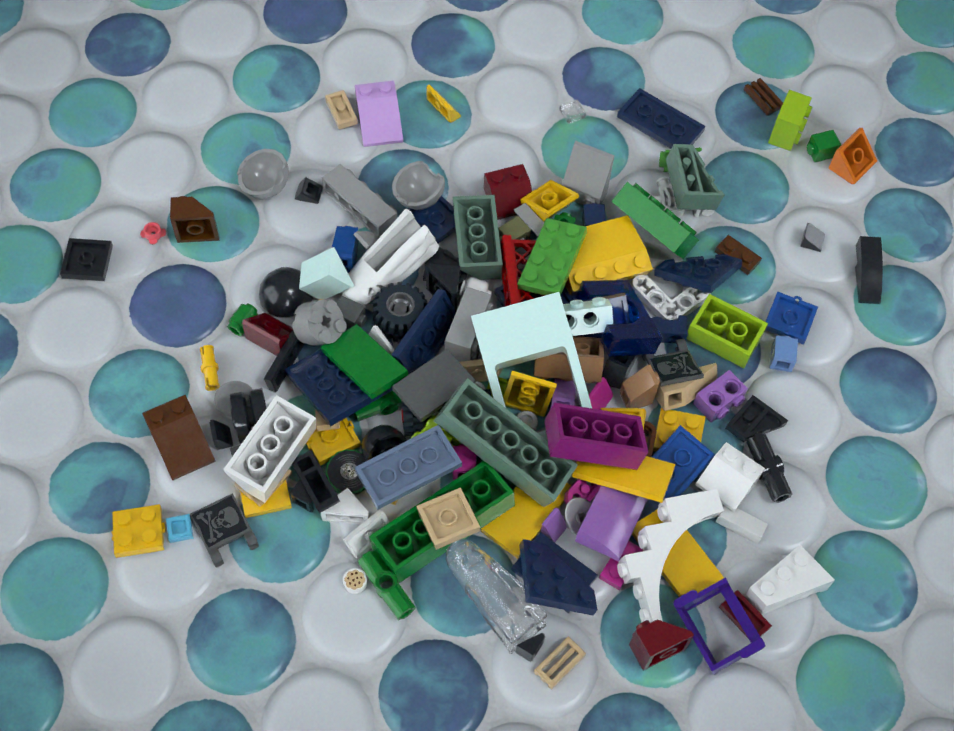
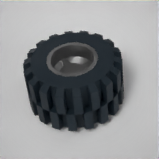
[373,282,428,342]

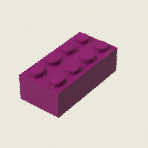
[544,402,648,470]

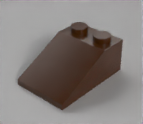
[142,395,216,481]

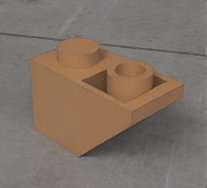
[620,365,660,408]

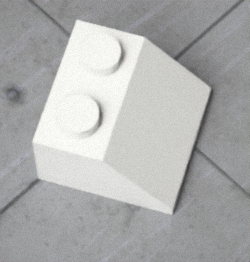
[695,442,765,512]

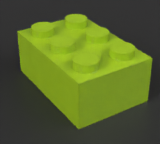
[686,294,768,368]

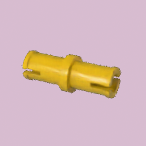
[199,345,220,391]

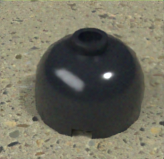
[361,425,407,461]

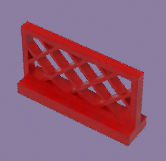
[500,235,545,306]

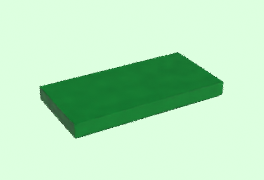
[321,324,409,399]

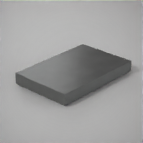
[392,349,476,422]

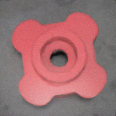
[140,222,166,244]

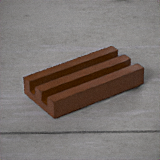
[744,78,783,116]

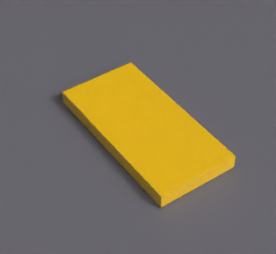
[572,456,675,503]
[481,483,571,559]
[632,509,724,597]

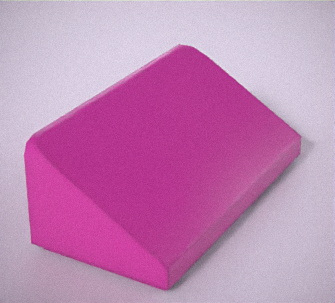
[589,377,613,410]

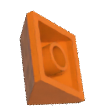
[829,128,877,184]

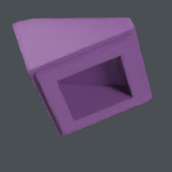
[540,508,567,542]

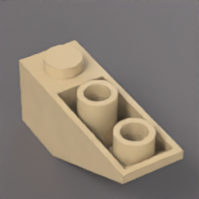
[655,363,717,411]

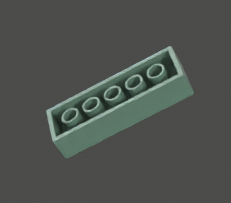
[434,378,578,507]

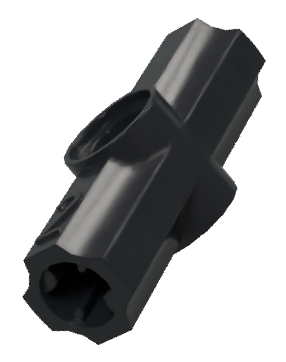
[746,433,793,503]

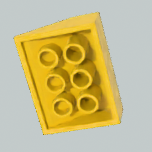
[565,215,653,296]

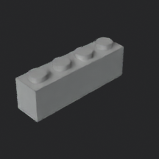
[322,164,397,236]

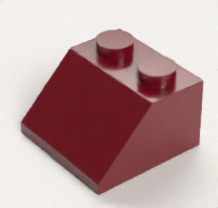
[483,164,532,220]
[629,619,694,671]

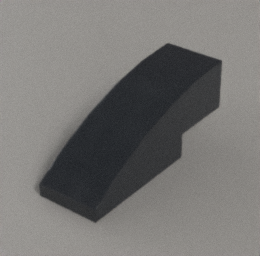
[855,236,883,304]
[292,450,340,513]

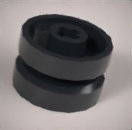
[230,388,267,444]

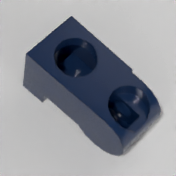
[645,315,688,343]

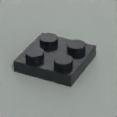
[60,238,113,281]

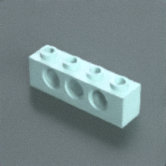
[563,297,614,336]

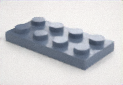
[355,425,462,510]

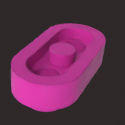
[564,479,601,505]

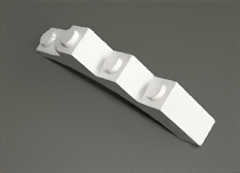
[617,489,724,623]

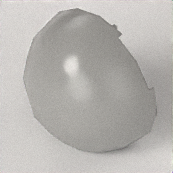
[237,149,289,199]
[392,161,445,210]

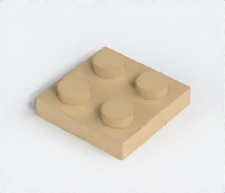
[416,488,481,550]

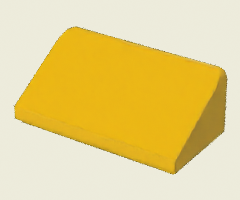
[426,84,461,123]

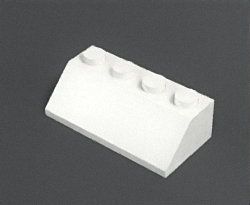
[223,395,316,503]

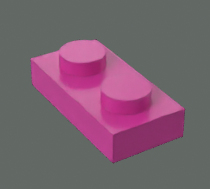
[599,541,643,591]

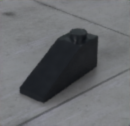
[602,332,646,389]

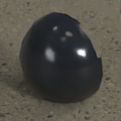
[259,267,313,317]

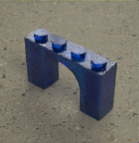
[576,280,663,356]

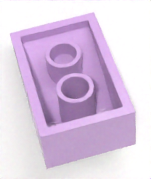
[355,81,403,147]

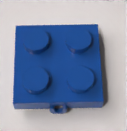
[766,291,818,345]

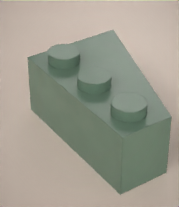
[666,144,725,210]

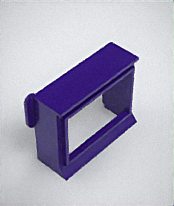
[673,577,766,675]

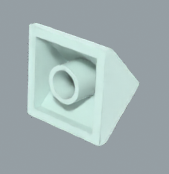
[299,247,354,299]

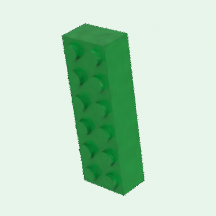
[369,461,515,583]

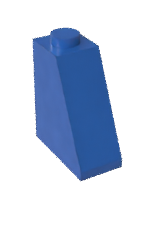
[332,226,359,273]

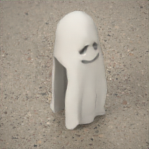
[341,209,439,306]

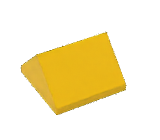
[520,180,579,222]

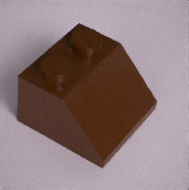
[170,196,220,243]

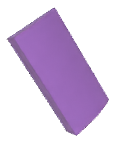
[575,486,648,561]

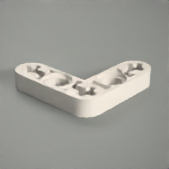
[631,275,711,320]

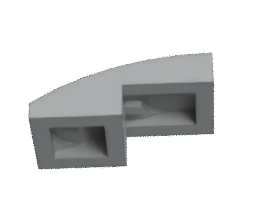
[353,231,380,250]

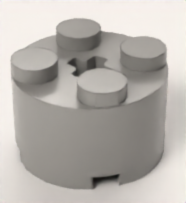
[293,299,346,346]

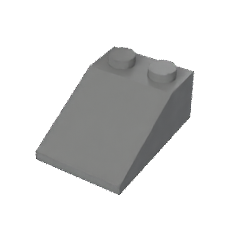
[562,141,615,205]

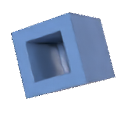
[769,336,798,372]

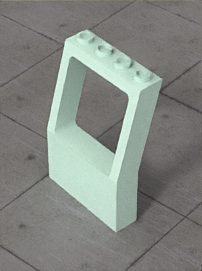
[471,292,592,440]

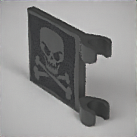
[642,339,704,386]
[190,493,259,567]

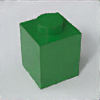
[806,130,841,162]

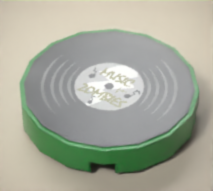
[326,449,366,495]

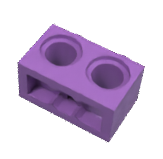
[693,370,748,423]

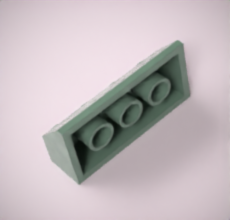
[453,195,503,280]

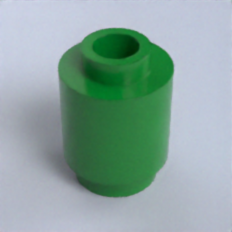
[227,303,258,337]

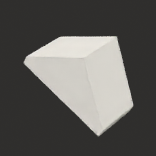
[321,488,369,524]

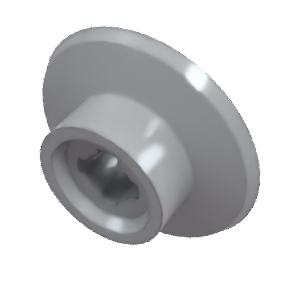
[214,381,253,416]
[565,498,592,535]

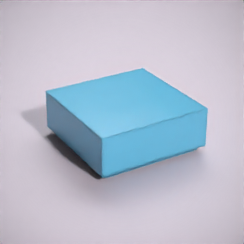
[166,514,194,543]

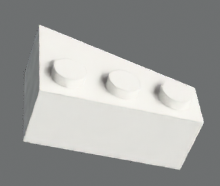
[744,545,835,615]

